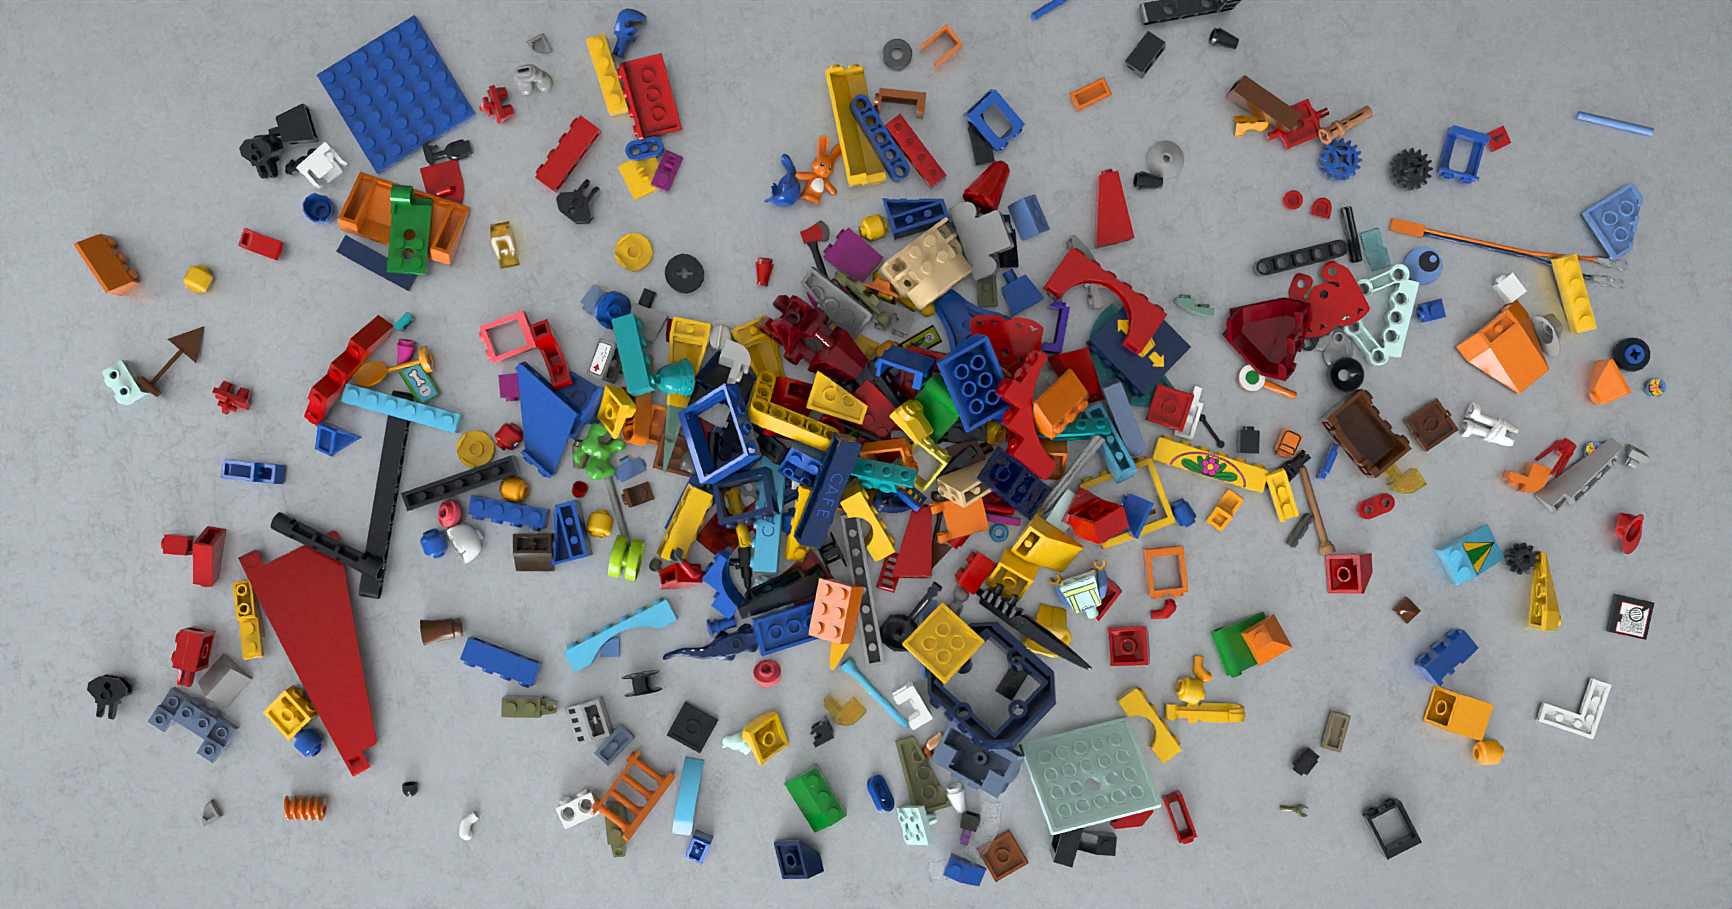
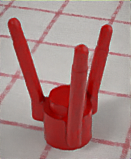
[1535,438,1577,479]

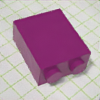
[823,227,883,283]

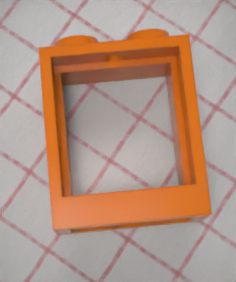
[859,438,919,471]
[1143,545,1188,599]

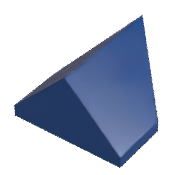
[315,422,362,457]

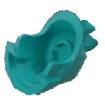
[655,358,695,397]

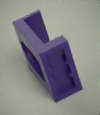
[1040,301,1070,355]

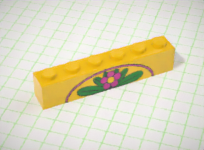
[1150,434,1269,493]

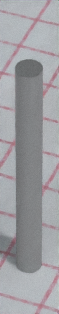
[604,476,629,537]

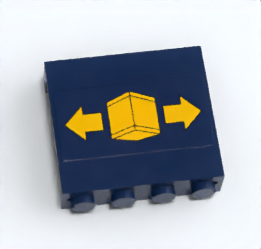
[1086,306,1191,398]

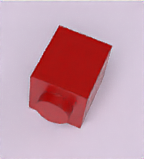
[161,534,194,556]

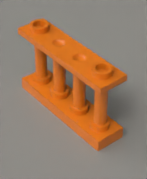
[591,749,676,842]

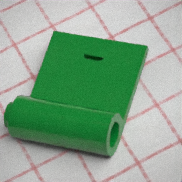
[913,372,960,444]
[1210,612,1266,678]

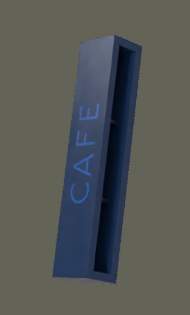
[794,432,862,549]

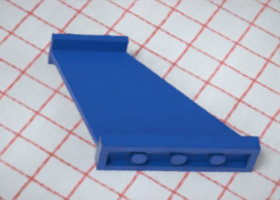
[515,361,582,478]

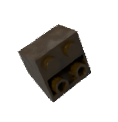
[513,533,555,571]

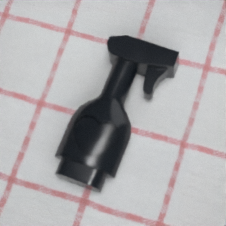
[422,139,473,165]

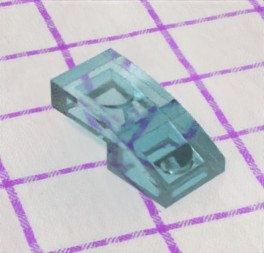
[1359,228,1391,271]

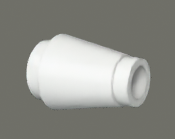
[946,783,968,813]

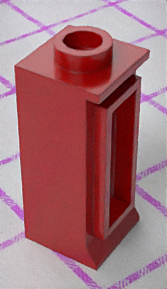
[1161,790,1197,844]

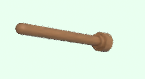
[1299,465,1336,555]

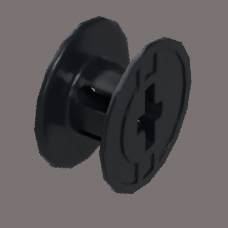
[665,254,704,294]
[817,532,847,574]
[621,670,663,697]

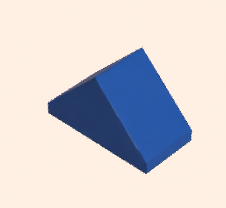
[685,829,714,864]

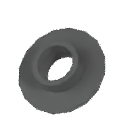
[882,39,912,69]

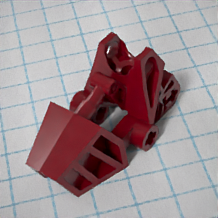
[756,295,869,382]

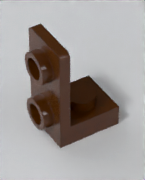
[621,481,655,508]

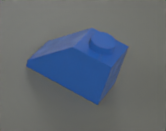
[943,852,987,886]

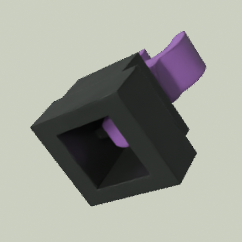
[960,811,981,845]

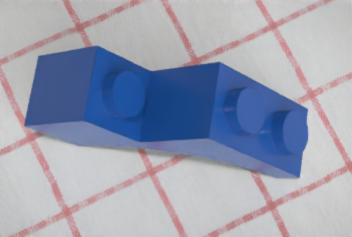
[702,546,745,619]

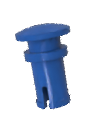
[706,615,737,637]

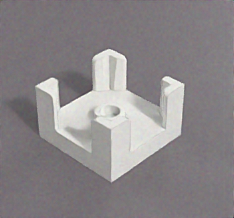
[892,681,933,730]

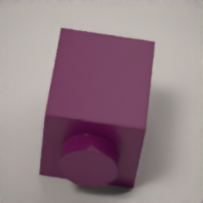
[498,373,520,402]

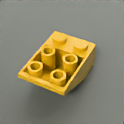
[1011,514,1084,572]

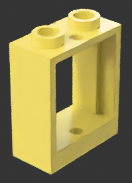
[896,436,952,494]

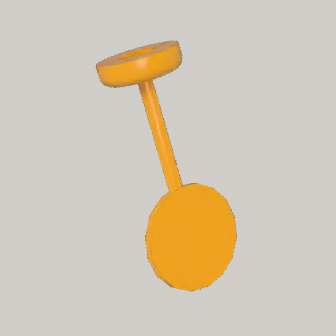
[354,346,435,387]

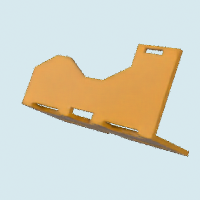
[1233,114,1268,137]

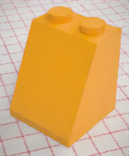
[1423,685,1494,741]

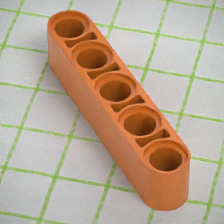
[623,355,654,446]

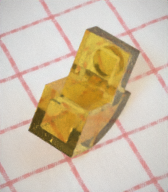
[1383,463,1427,494]
[823,694,867,726]

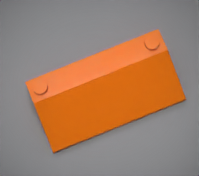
[338,172,470,265]

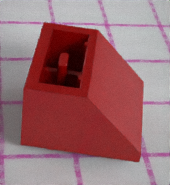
[954,550,997,595]

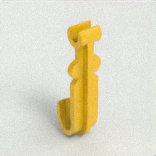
[1165,702,1246,724]

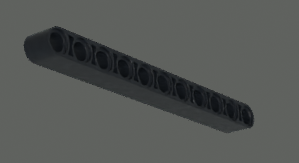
[359,390,414,599]

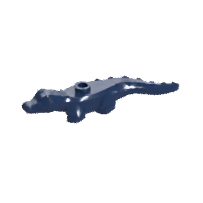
[663,623,758,661]

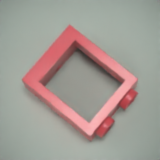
[479,311,538,364]

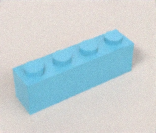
[1081,403,1137,484]

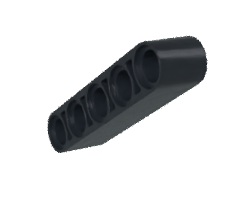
[1252,239,1348,277]

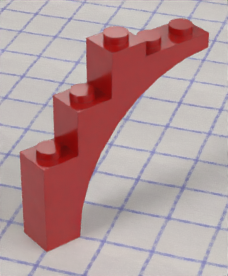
[304,315,394,427]
[995,350,1057,480]

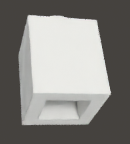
[1492,273,1527,304]

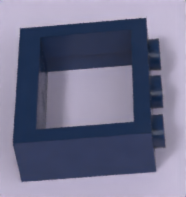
[712,466,780,529]

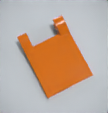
[929,497,989,543]

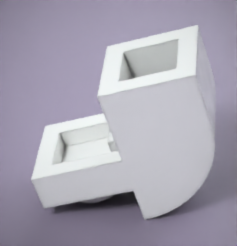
[718,339,751,384]

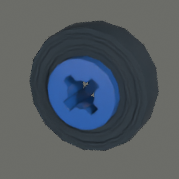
[1614,338,1650,372]

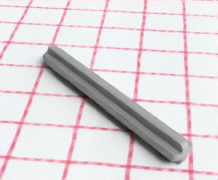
[1040,434,1105,511]

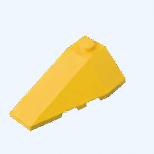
[1528,551,1561,631]

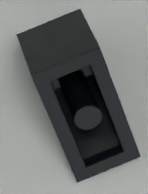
[1078,830,1117,856]

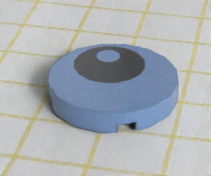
[1403,247,1443,285]

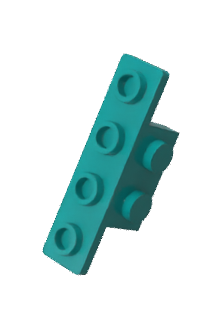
[1035,417,1111,442]
[850,457,918,493]

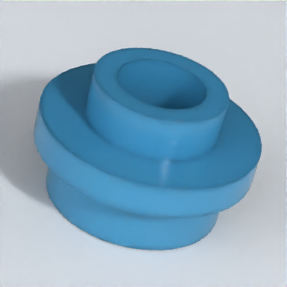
[989,523,1009,542]

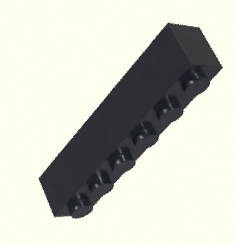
[401,455,521,511]

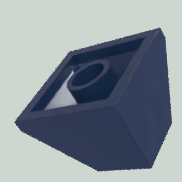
[774,840,824,879]

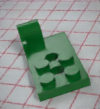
[387,185,434,275]

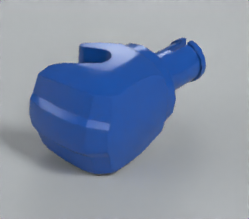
[612,8,647,59]

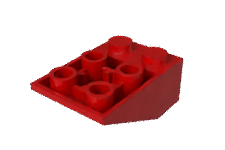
[763,377,813,441]

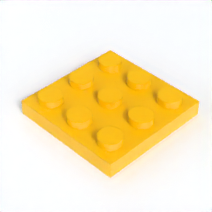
[902,602,985,684]

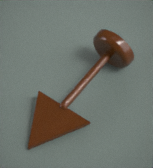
[136,327,204,397]
[931,491,952,568]

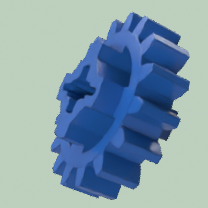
[1319,138,1362,181]

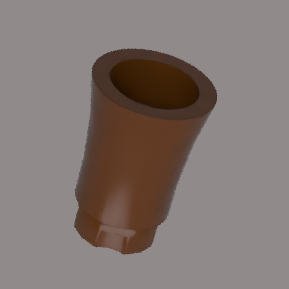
[420,618,463,646]

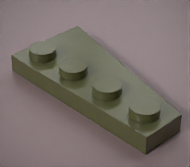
[895,736,952,813]

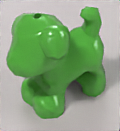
[573,423,626,480]

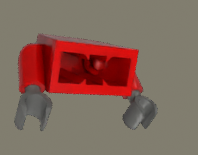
[649,548,706,590]

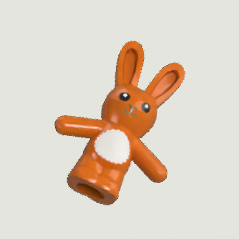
[795,135,842,205]

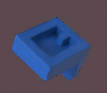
[1416,298,1446,323]

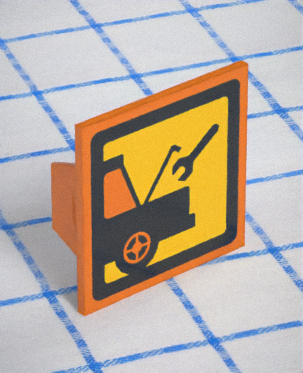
[863,278,899,305]

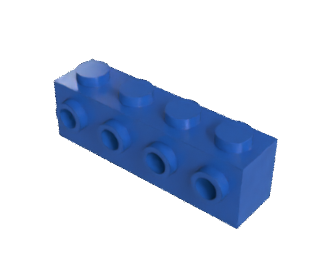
[467,494,551,531]

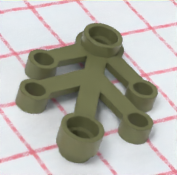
[833,271,892,329]

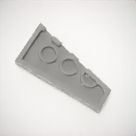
[800,267,874,340]

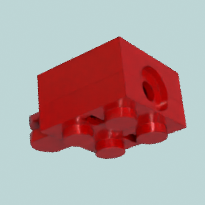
[171,626,216,687]

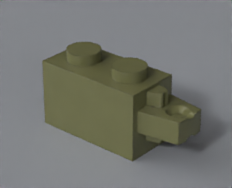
[501,695,557,718]
[604,801,628,857]

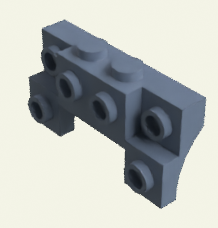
[148,687,239,763]

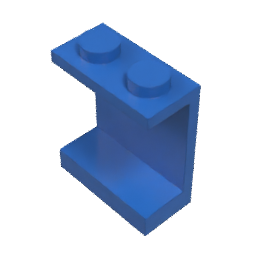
[875,345,935,390]

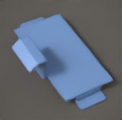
[614,455,647,482]

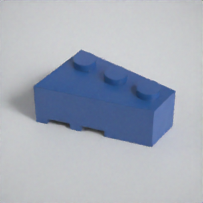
[882,198,949,240]
[551,499,593,566]
[1414,628,1479,687]

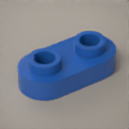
[625,136,664,161]
[867,775,895,813]

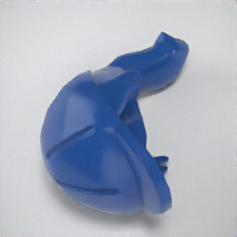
[764,154,800,207]

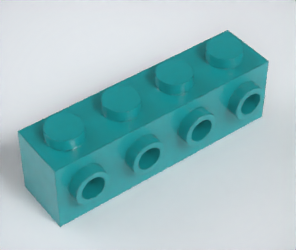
[612,313,657,397]

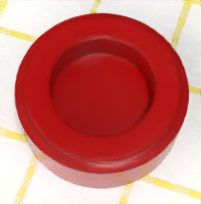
[1282,190,1303,210]

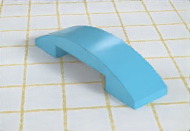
[672,757,704,836]

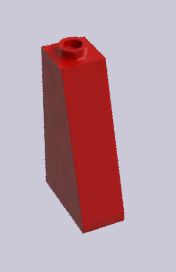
[1094,169,1135,249]
[893,504,932,579]

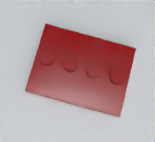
[828,378,914,464]

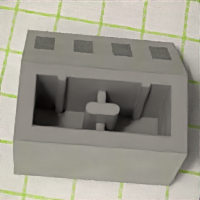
[565,696,613,744]

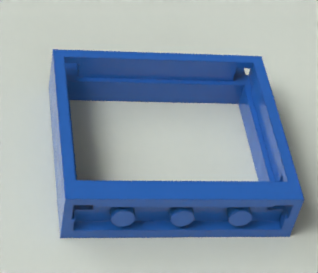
[678,383,762,484]

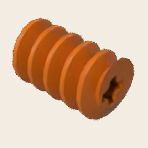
[284,795,328,821]

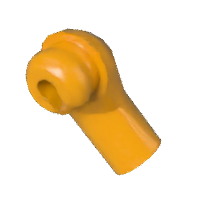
[1193,655,1212,682]

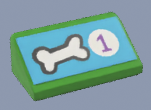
[399,363,439,404]

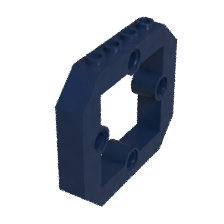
[927,622,1056,750]

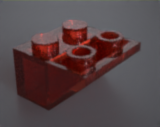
[696,508,752,555]

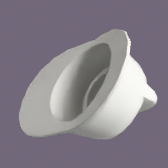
[705,320,736,365]

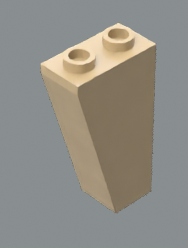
[937,454,1015,508]

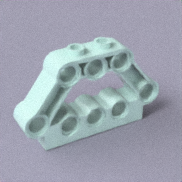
[1341,264,1419,366]

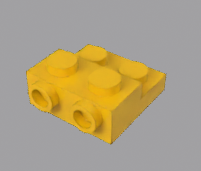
[263,685,318,741]

